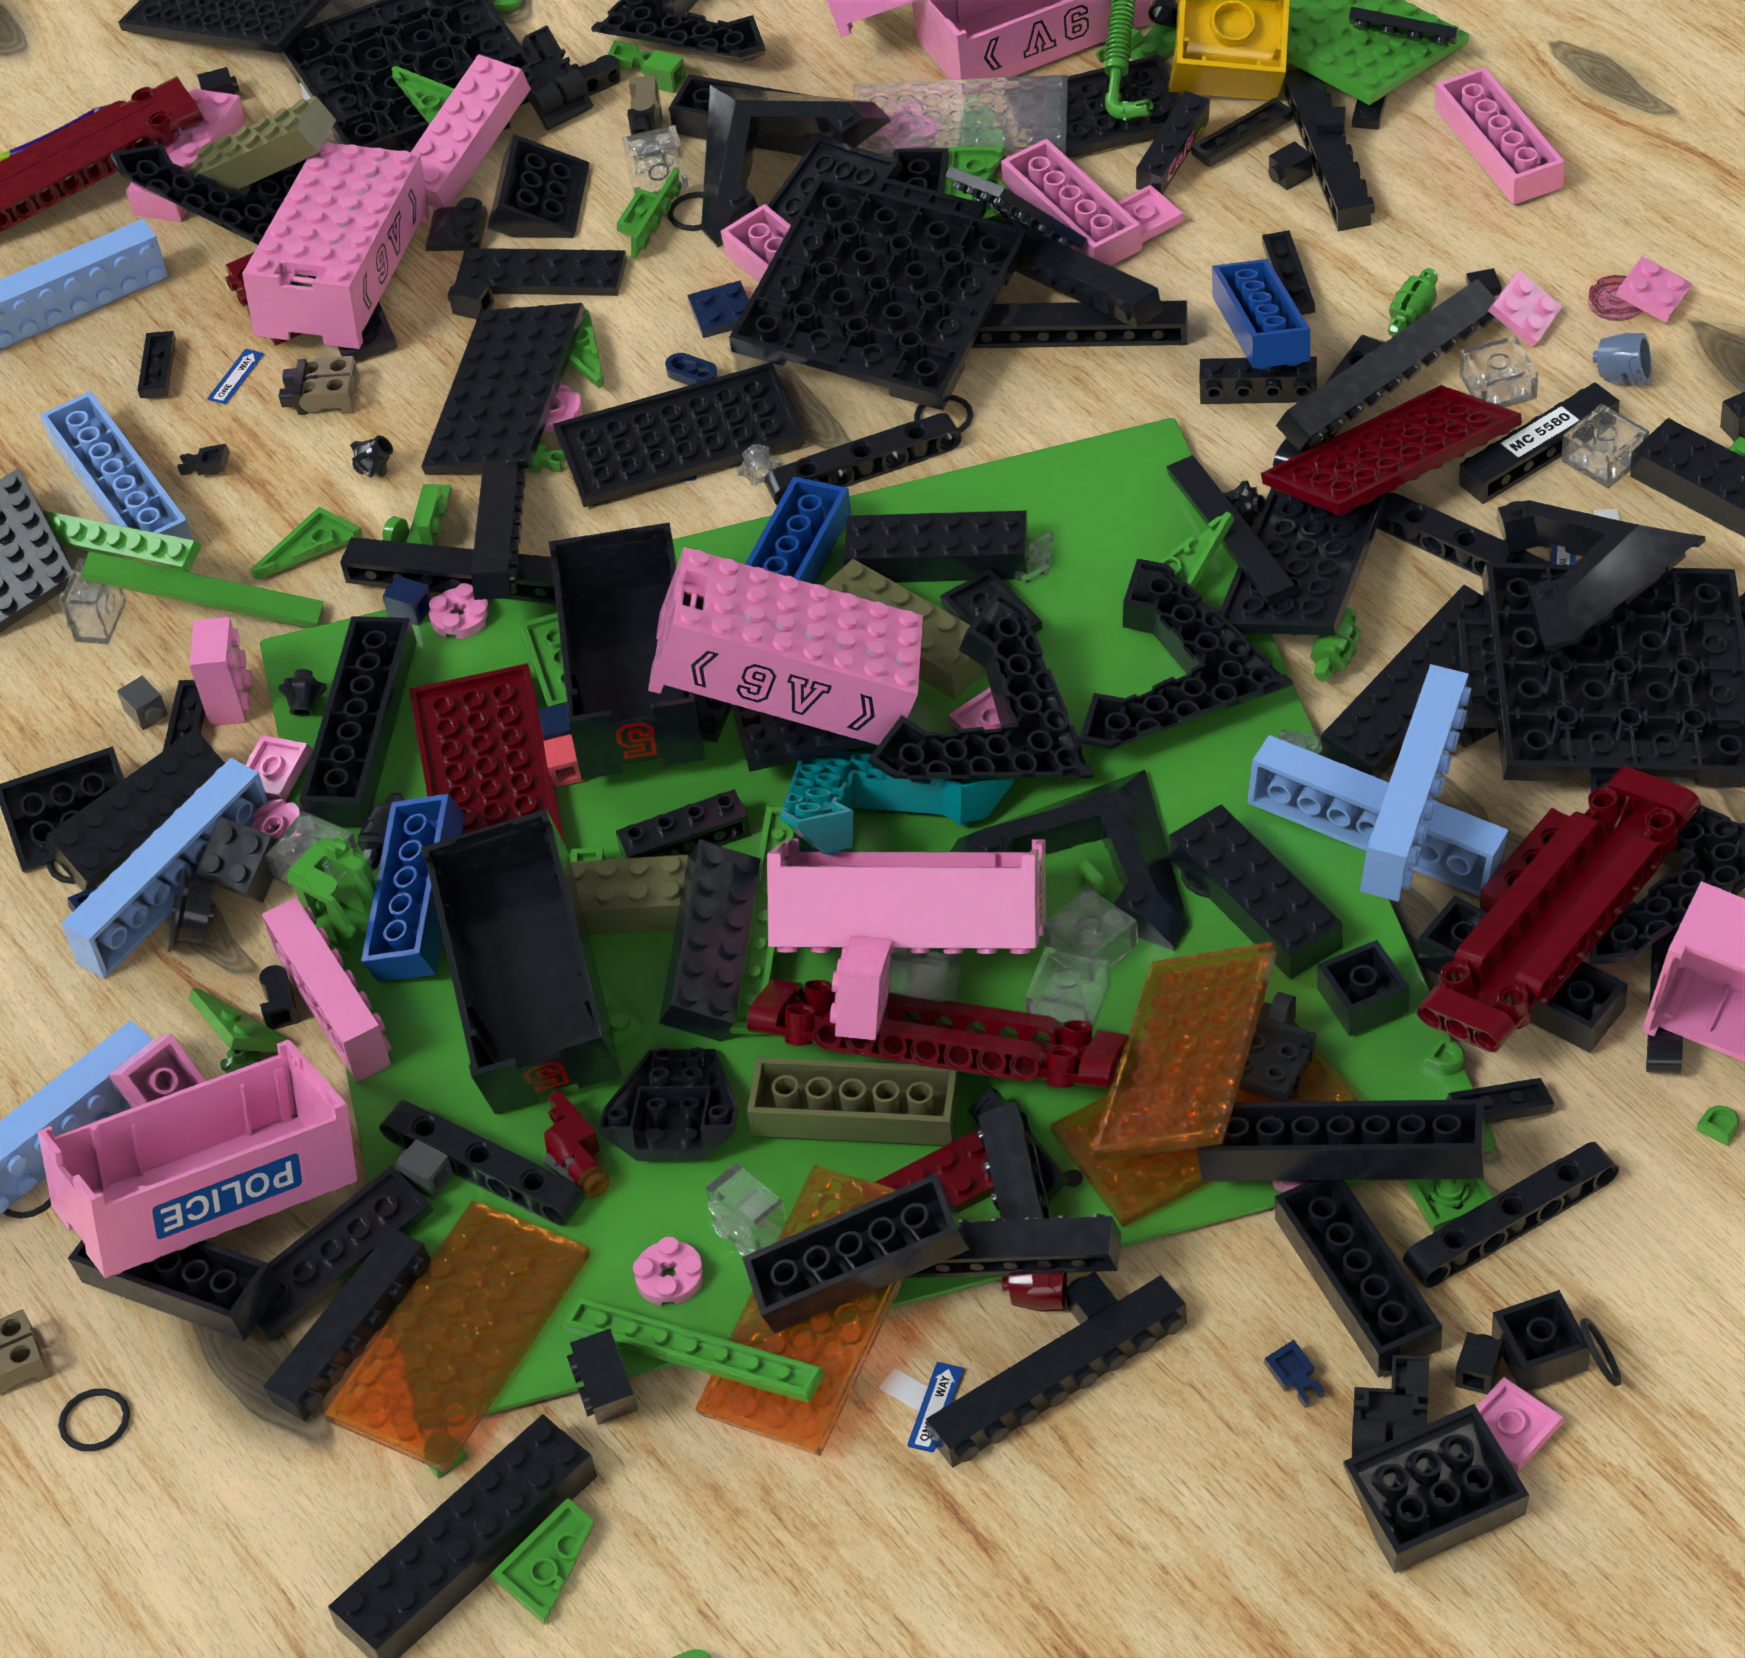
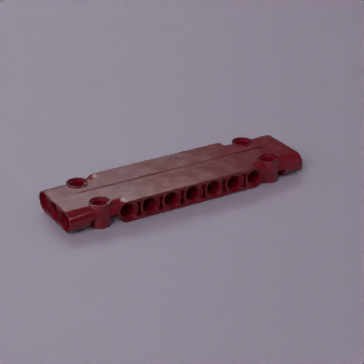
[0,76,204,232]
[1416,767,1701,1053]
[747,978,1129,1089]

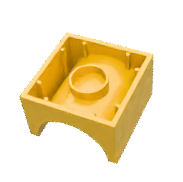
[1169,0,1290,101]

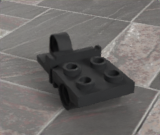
[520,25,594,131]
[1220,992,1316,1102]
[1352,1355,1429,1457]

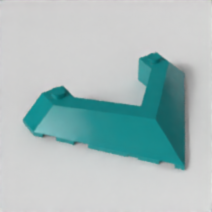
[780,750,1014,855]

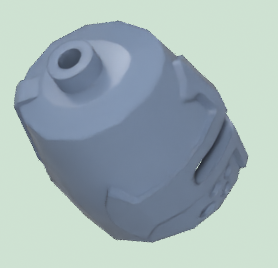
[1593,333,1652,386]

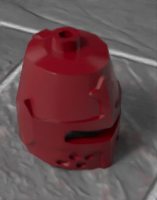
[1002,1273,1068,1311]

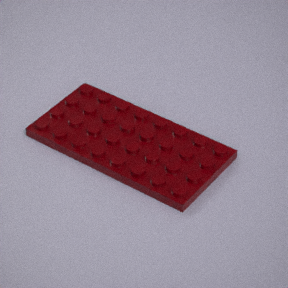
[1261,385,1522,515]
[409,663,566,846]

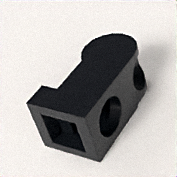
[571,55,621,96]
[259,965,300,1030]

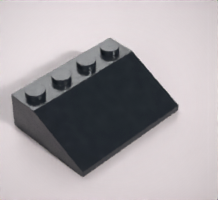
[488,134,590,238]
[0,746,125,872]
[1343,1404,1529,1573]

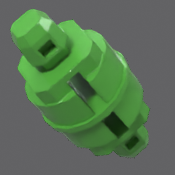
[1388,268,1438,337]
[1310,607,1361,682]

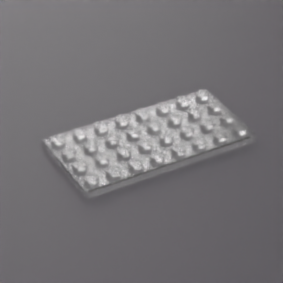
[852,75,1068,158]

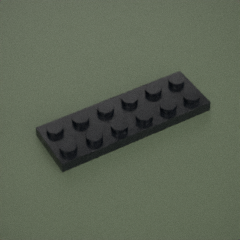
[455,248,627,296]
[256,1166,434,1341]

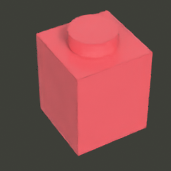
[543,734,585,788]

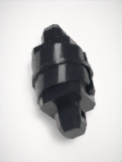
[357,793,405,871]

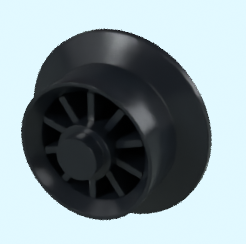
[167,864,216,952]

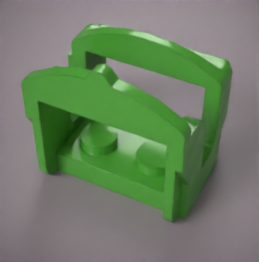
[287,835,376,952]

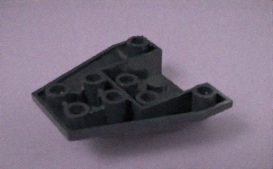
[599,1047,738,1161]

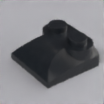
[426,197,488,251]

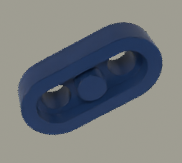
[665,353,718,385]

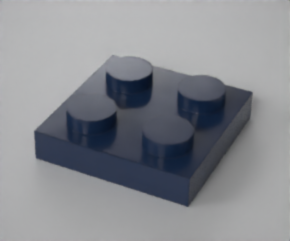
[687,280,749,338]

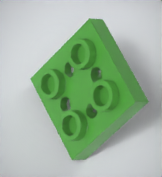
[1403,1179,1494,1233]

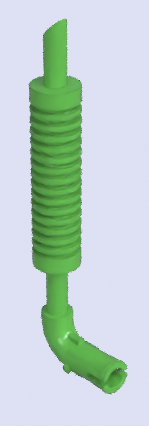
[1104,0,1154,122]

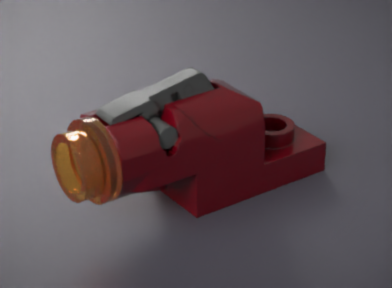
[544,1089,610,1198]

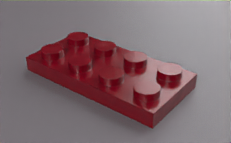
[862,1130,994,1213]

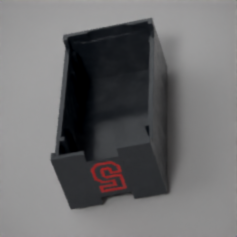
[549,522,705,780]
[421,809,622,1114]

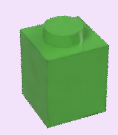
[642,50,686,93]

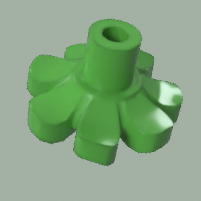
[220,1050,262,1074]

